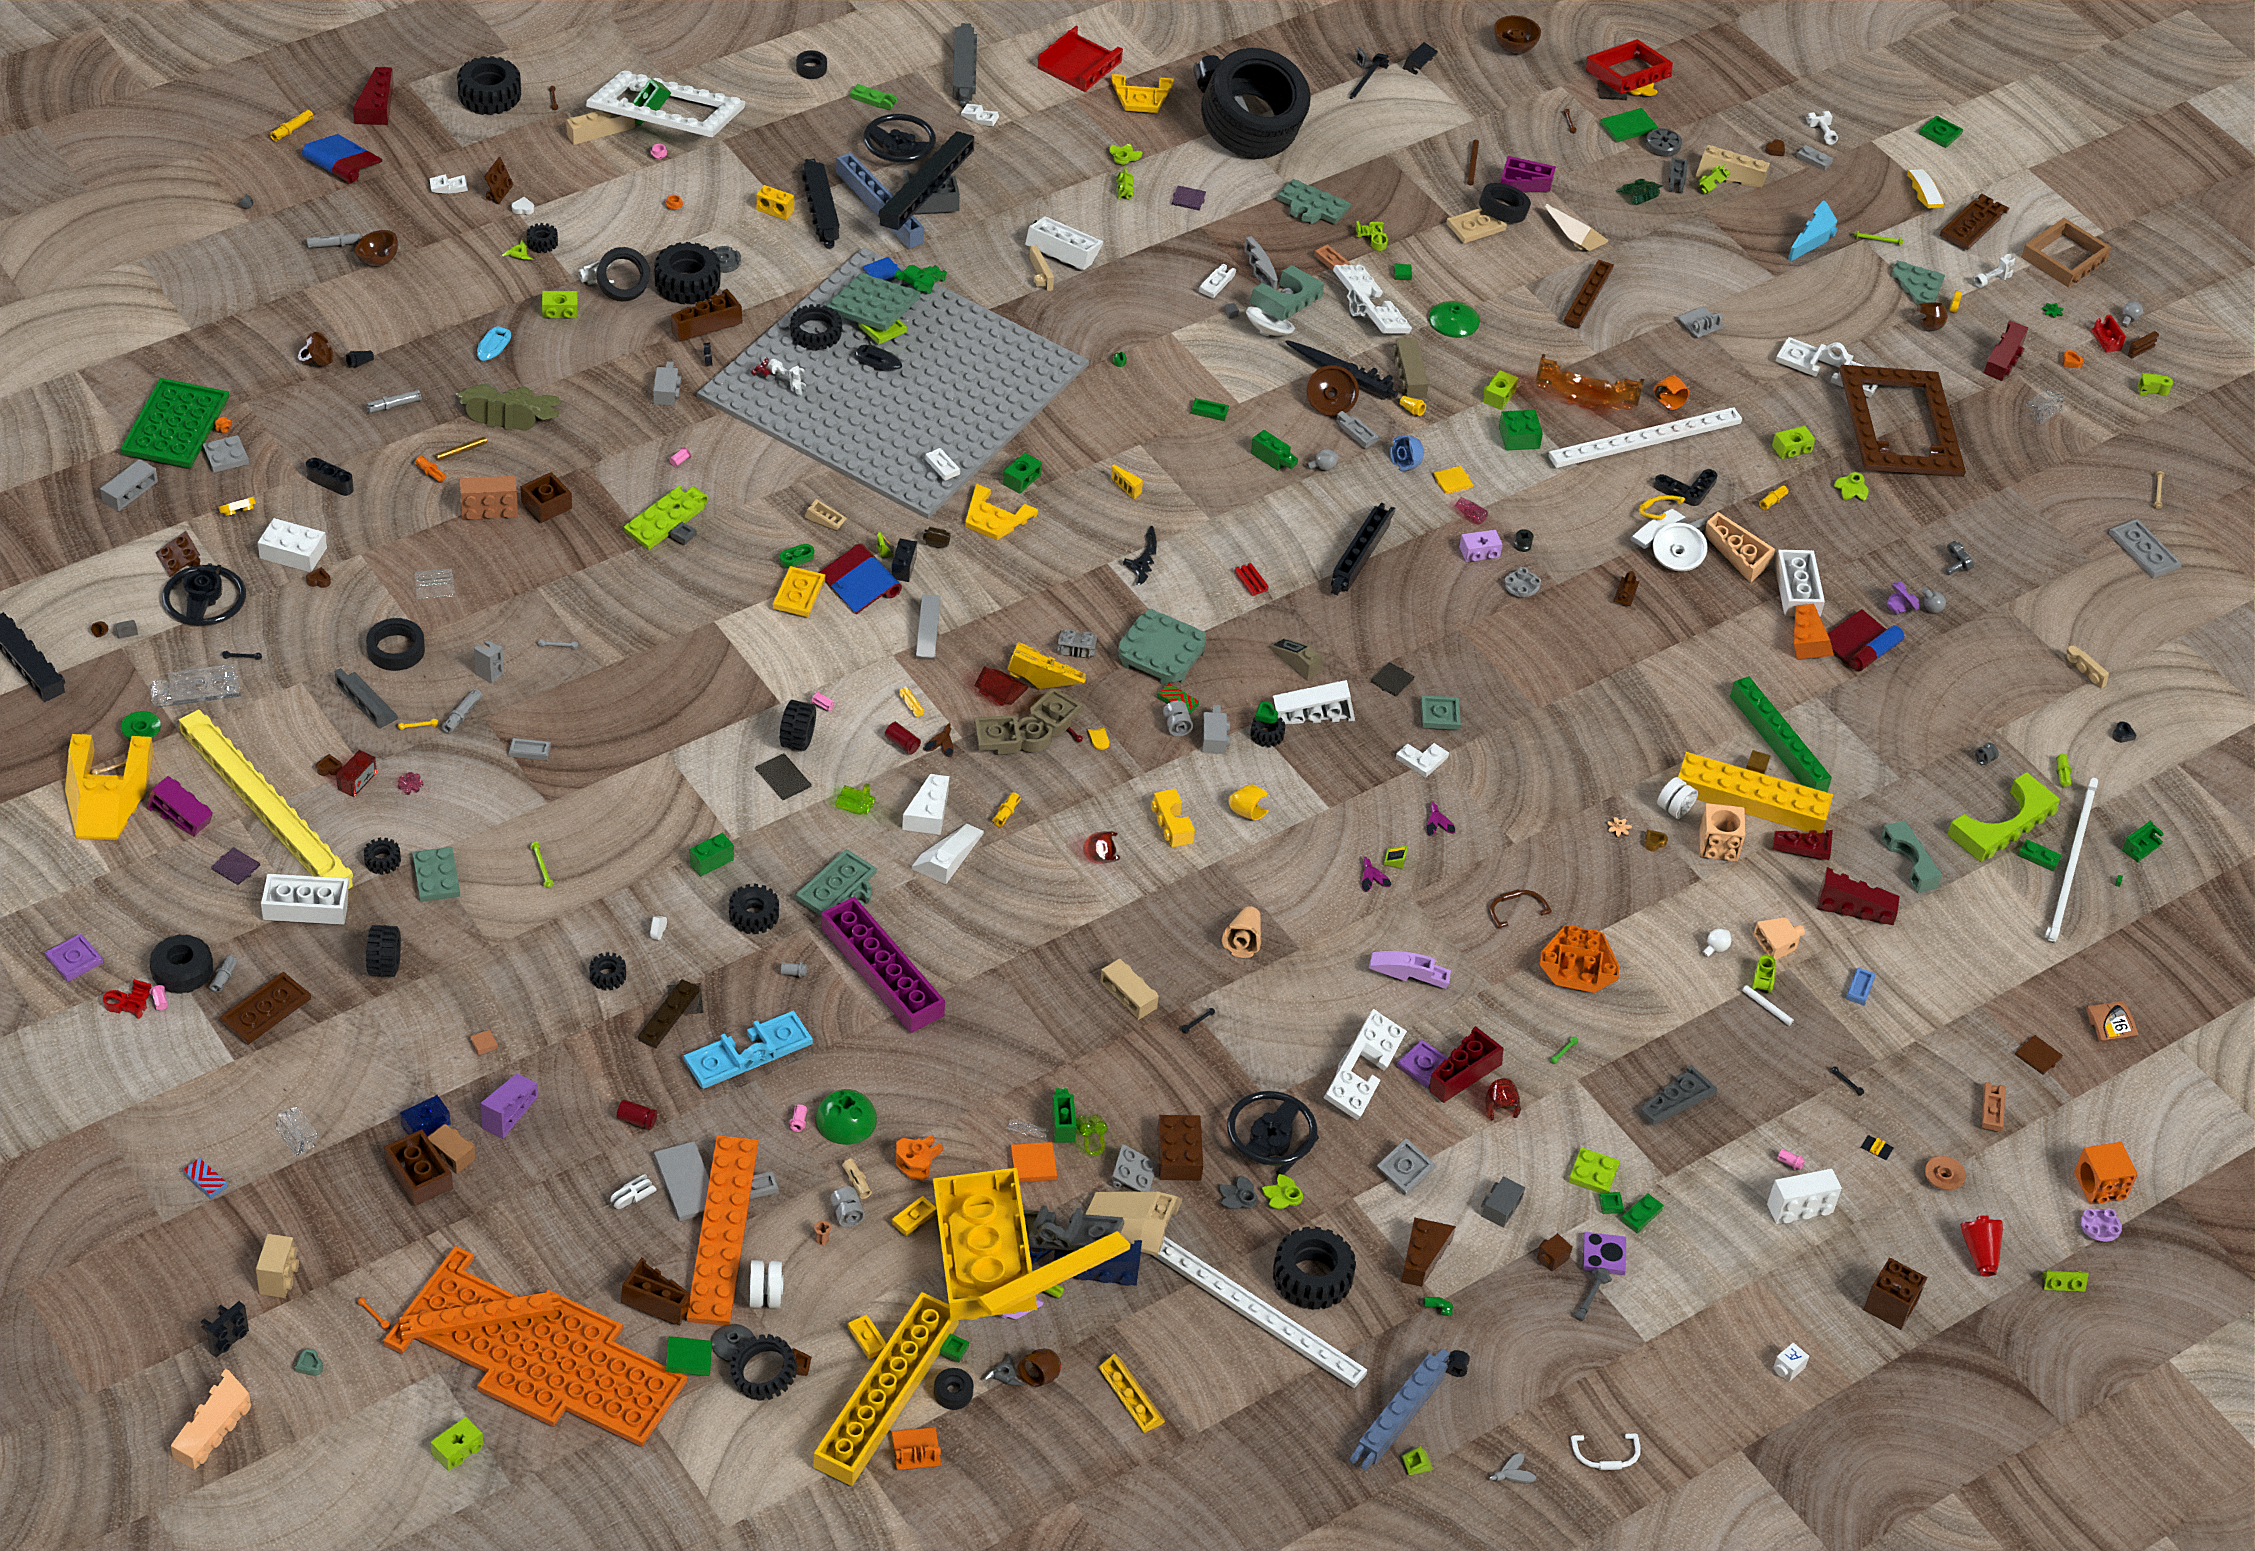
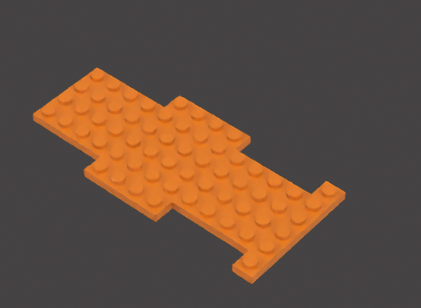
[383,1246,688,1447]

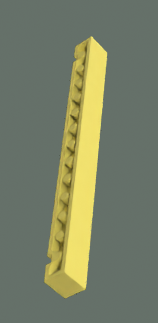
[179,709,353,889]

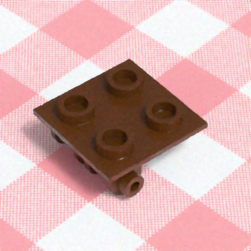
[484,157,514,204]
[155,531,201,577]

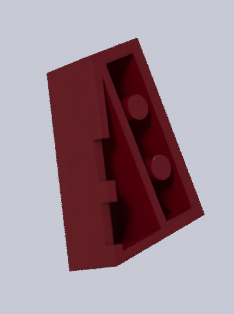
[1983,320,2028,381]

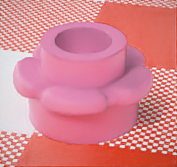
[651,144,667,159]

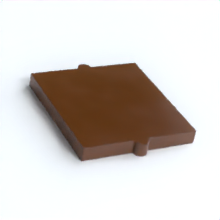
[2015,1035,2063,1075]

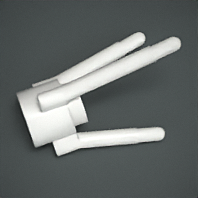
[579,260,614,285]

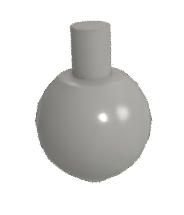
[2122,301,2143,327]
[1308,449,1338,470]
[1922,587,1946,614]

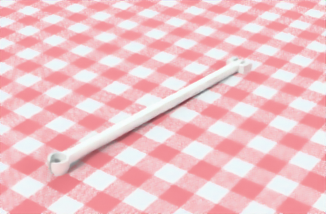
[2045,778,2098,943]

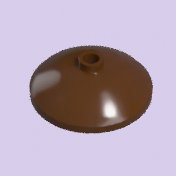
[1307,365,1359,416]

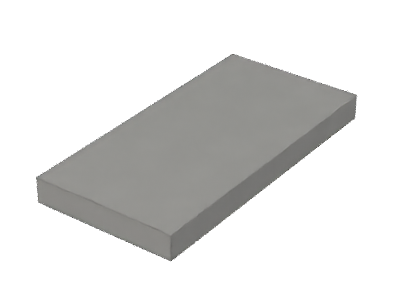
[2109,519,2182,579]
[654,1141,710,1221]

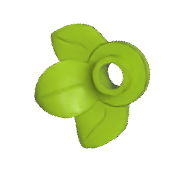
[1110,144,1143,165]
[1834,472,1869,501]
[1262,1174,1303,1209]

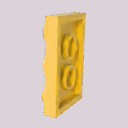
[773,566,825,617]

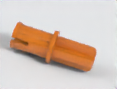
[415,456,446,483]

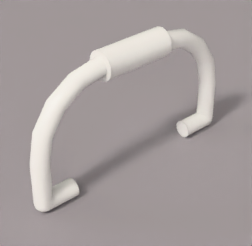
[1571,1433,1640,1470]

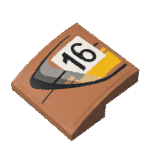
[2086,1001,2138,1042]

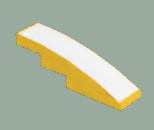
[1907,169,1944,208]

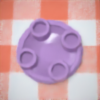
[2081,1209,2122,1242]

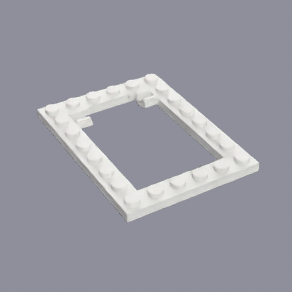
[586,71,745,137]

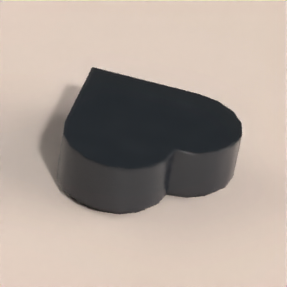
[703,342,713,366]
[2112,721,2137,742]

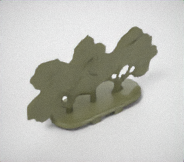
[456,383,562,430]

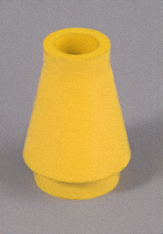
[1400,396,1426,416]

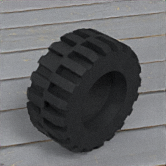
[457,56,521,115]
[654,242,720,305]
[1273,1226,1356,1310]

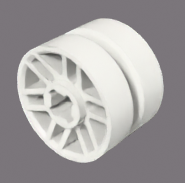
[1657,777,1698,819]

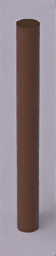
[1467,140,1479,186]

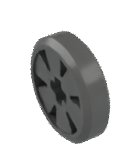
[1646,128,1682,156]

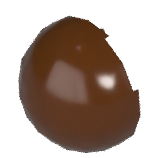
[355,230,399,266]

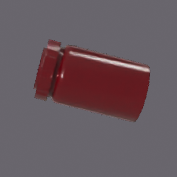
[885,721,921,755]
[616,1099,658,1130]

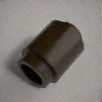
[923,527,951,548]

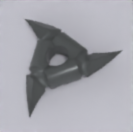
[982,1351,1026,1386]

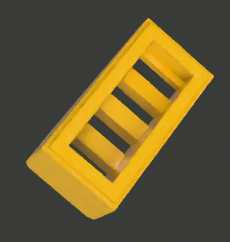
[1111,464,1143,499]

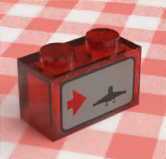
[336,750,377,797]

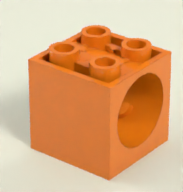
[2074,1141,2138,1204]

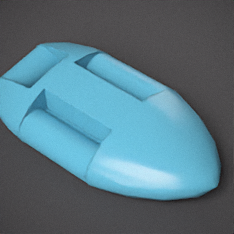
[477,326,511,361]

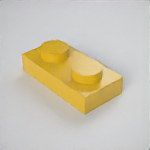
[892,1196,937,1236]
[848,1314,886,1360]

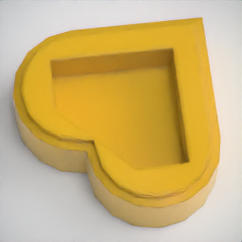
[1949,290,1962,313]

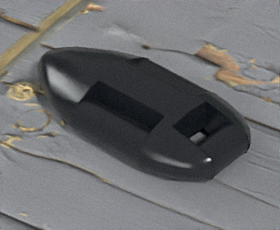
[854,345,902,370]

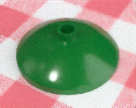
[1429,301,1480,338]

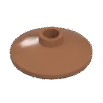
[1925,1156,1966,1191]

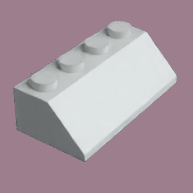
[1025,216,1103,270]
[261,874,349,925]

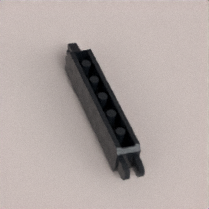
[801,159,840,249]
[1331,502,1396,596]

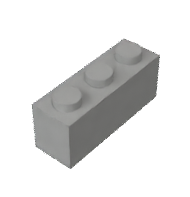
[100,459,158,512]

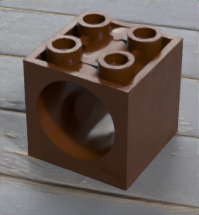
[1863,1257,1928,1330]

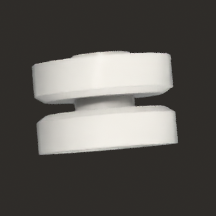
[750,1260,784,1309]

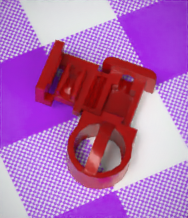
[103,979,152,1019]

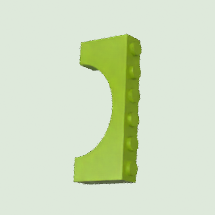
[1947,772,2060,862]

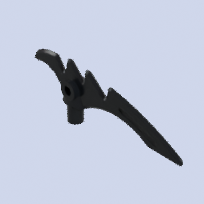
[1123,526,1157,585]

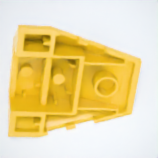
[1007,642,1086,689]

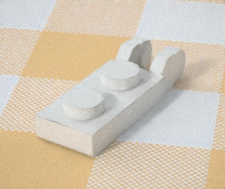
[1199,264,1236,298]

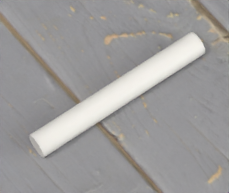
[1742,985,1794,1026]

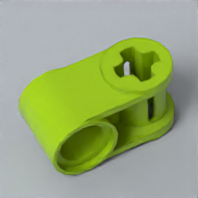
[1752,955,1776,994]

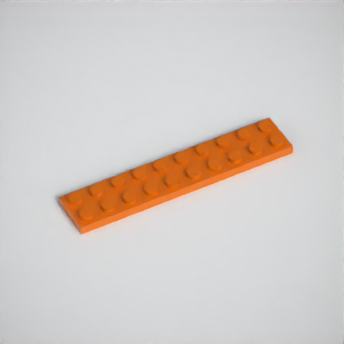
[687,1135,759,1326]

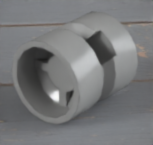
[1163,701,1193,737]
[830,1187,865,1227]

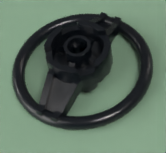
[863,114,936,163]
[162,563,246,626]
[1227,1091,1318,1166]

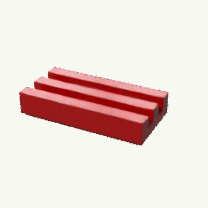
[1235,563,1269,596]

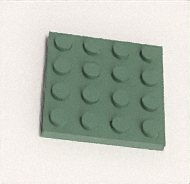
[826,273,920,331]

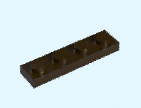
[638,979,699,1048]

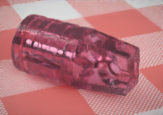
[1455,497,1488,524]

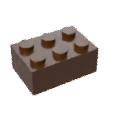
[1157,1115,1203,1181]
[384,1129,453,1206]

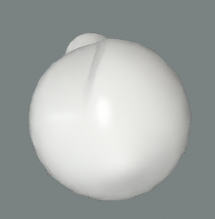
[1703,928,1732,957]

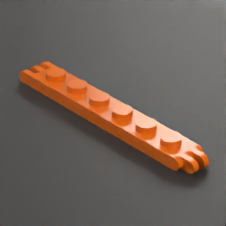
[398,1292,563,1340]

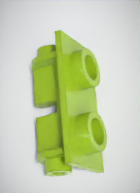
[1696,164,1730,194]
[1116,167,1134,200]
[2042,1269,2089,1292]

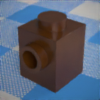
[1537,1233,1573,1271]

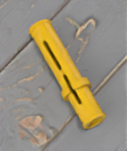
[270,109,313,142]

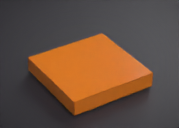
[1011,1142,1057,1182]

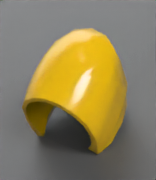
[1228,784,1269,820]

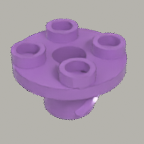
[1886,581,1920,615]

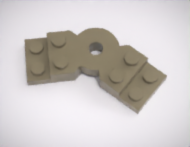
[974,687,1083,755]

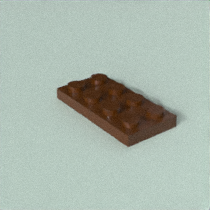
[220,972,311,1045]

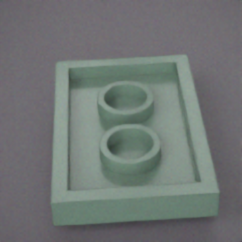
[413,847,460,902]

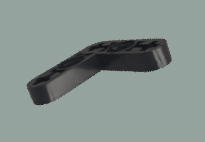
[1654,469,1718,506]

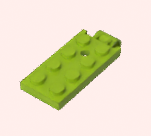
[623,485,709,550]

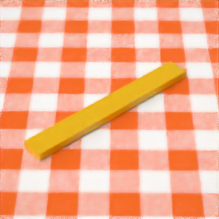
[978,1231,1131,1316]

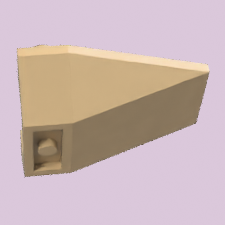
[1086,1191,1182,1256]

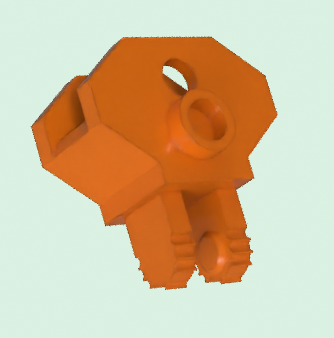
[896,1135,944,1181]

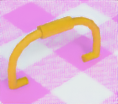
[1639,495,1685,520]

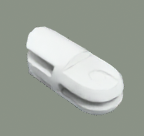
[610,1174,657,1209]

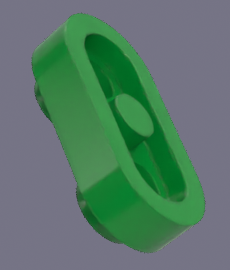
[780,544,815,568]

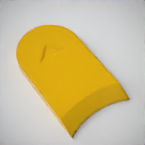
[1087,727,1110,750]

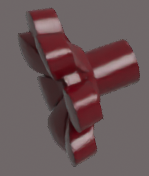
[750,357,770,378]

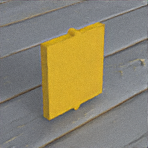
[1433,466,1474,494]

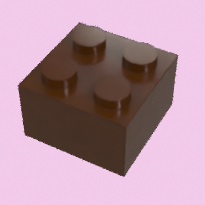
[520,472,572,523]

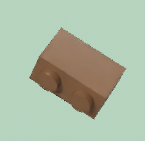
[428,1124,475,1174]

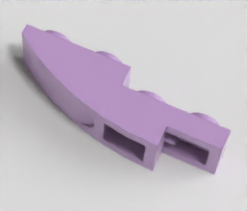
[1369,951,1451,989]

